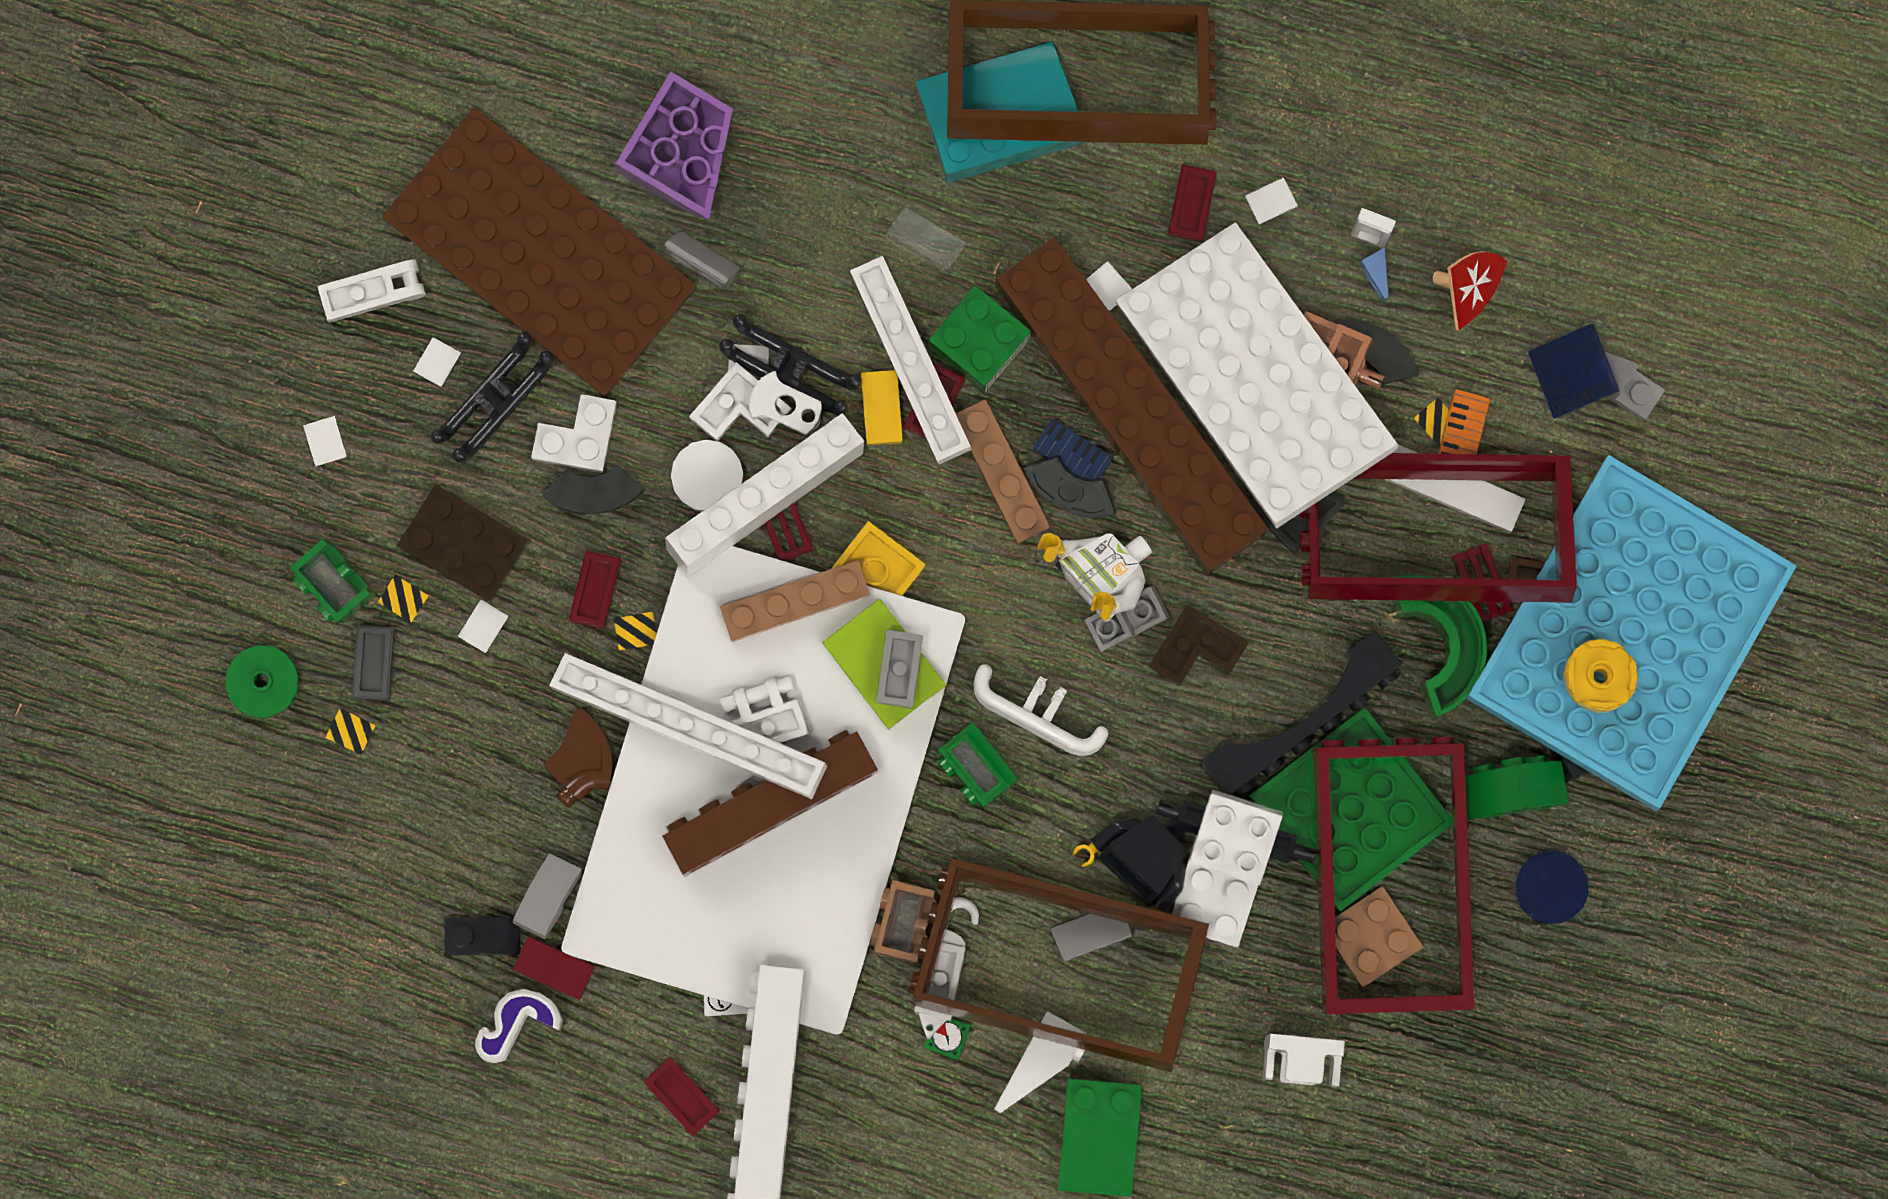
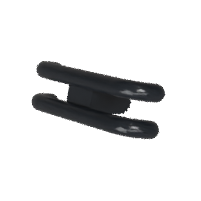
[719,314,862,415]
[430,332,554,463]

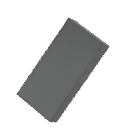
[352,625,395,701]

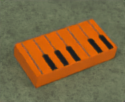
[1438,389,1490,454]

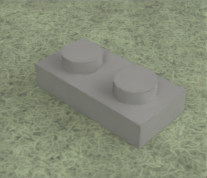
[876,630,923,709]

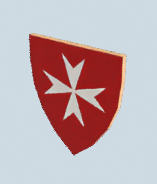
[1432,251,1507,331]

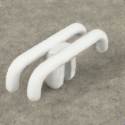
[973,664,1109,756]

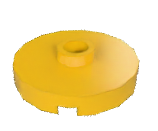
[1563,639,1638,713]

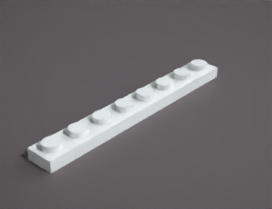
[549,653,827,799]

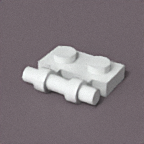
[720,676,809,744]

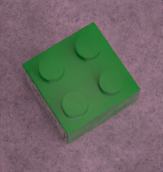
[928,286,1031,393]

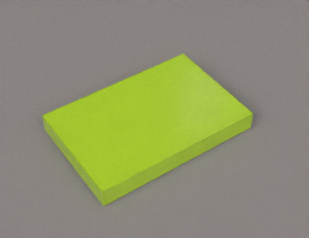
[822,599,947,730]

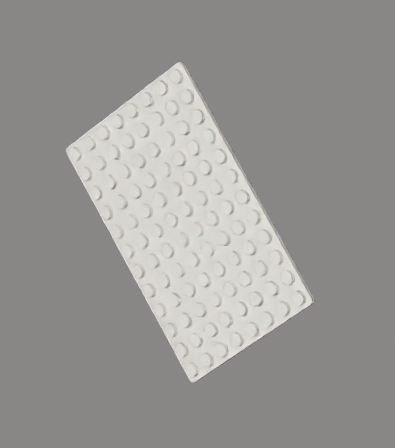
[561,546,965,1035]

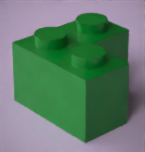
[1465,756,1569,820]

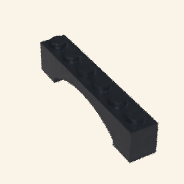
[1199,630,1402,798]

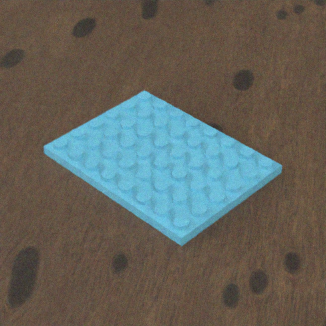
[1466,455,1797,812]

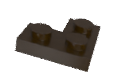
[1148,605,1249,686]

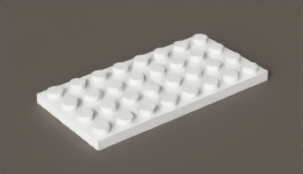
[1115,222,1398,529]

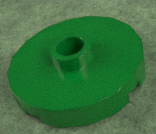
[225,645,300,719]

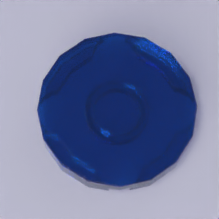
[1515,851,1589,924]

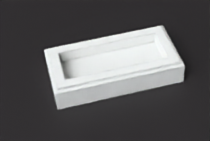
[1351,208,1396,248]

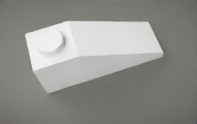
[994,1012,1086,1113]

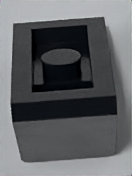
[444,916,519,956]

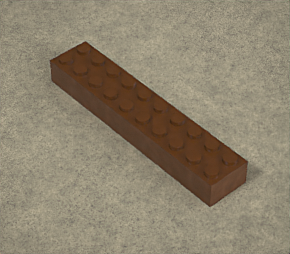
[995,237,1269,576]

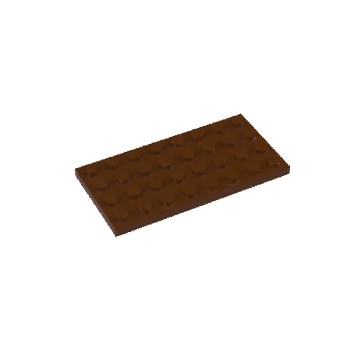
[382,107,697,398]

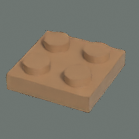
[1335,886,1423,988]

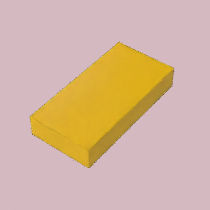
[861,370,903,446]

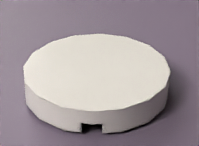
[671,440,744,512]

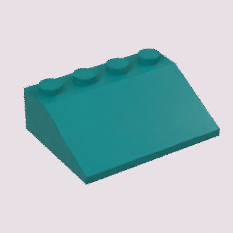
[915,42,1083,184]

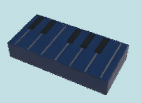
[1033,418,1113,479]

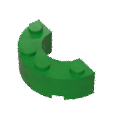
[1391,574,1487,721]

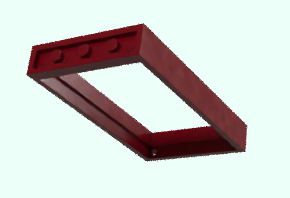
[1299,453,1577,603]
[1312,737,1474,1015]

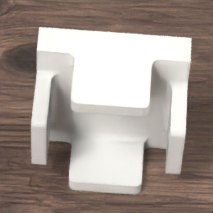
[1262,1034,1345,1087]

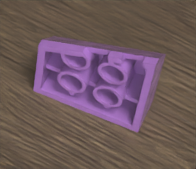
[613,72,733,221]

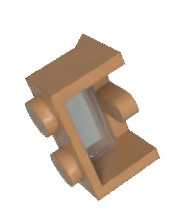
[871,880,939,965]

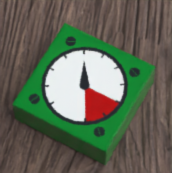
[924,1019,971,1061]

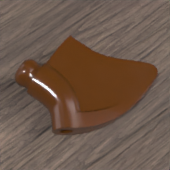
[543,708,613,807]

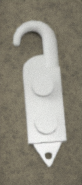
[914,897,979,1040]

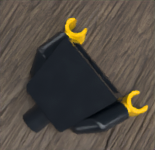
[1073,816,1188,931]

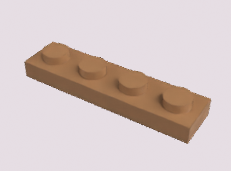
[956,399,1050,545]
[720,560,870,642]

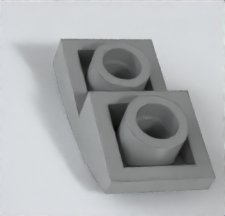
[1085,586,1170,652]
[513,853,582,939]

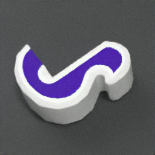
[475,989,563,1063]

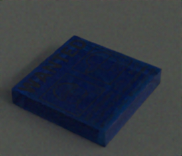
[1528,324,1620,419]

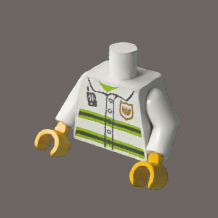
[1037,533,1152,622]

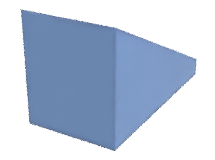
[1360,247,1388,303]

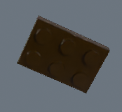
[397,484,529,604]

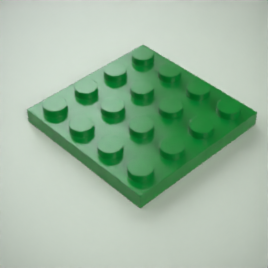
[1249,707,1453,912]

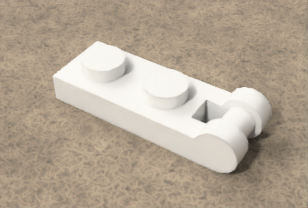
[317,260,426,323]

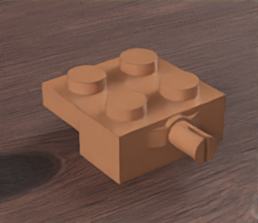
[1304,311,1385,390]

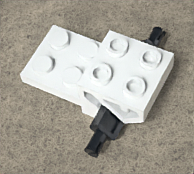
[1155,790,1318,948]

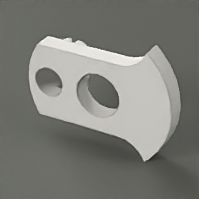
[749,371,822,436]

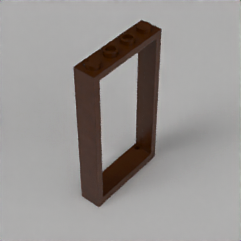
[947,0,1217,145]
[908,858,1209,1073]

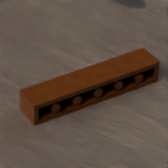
[662,730,878,877]

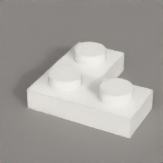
[689,362,792,441]
[531,394,617,473]

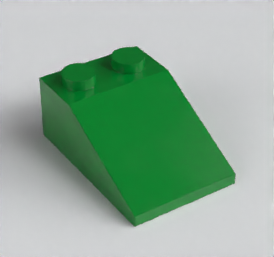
[1058,1079,1142,1197]

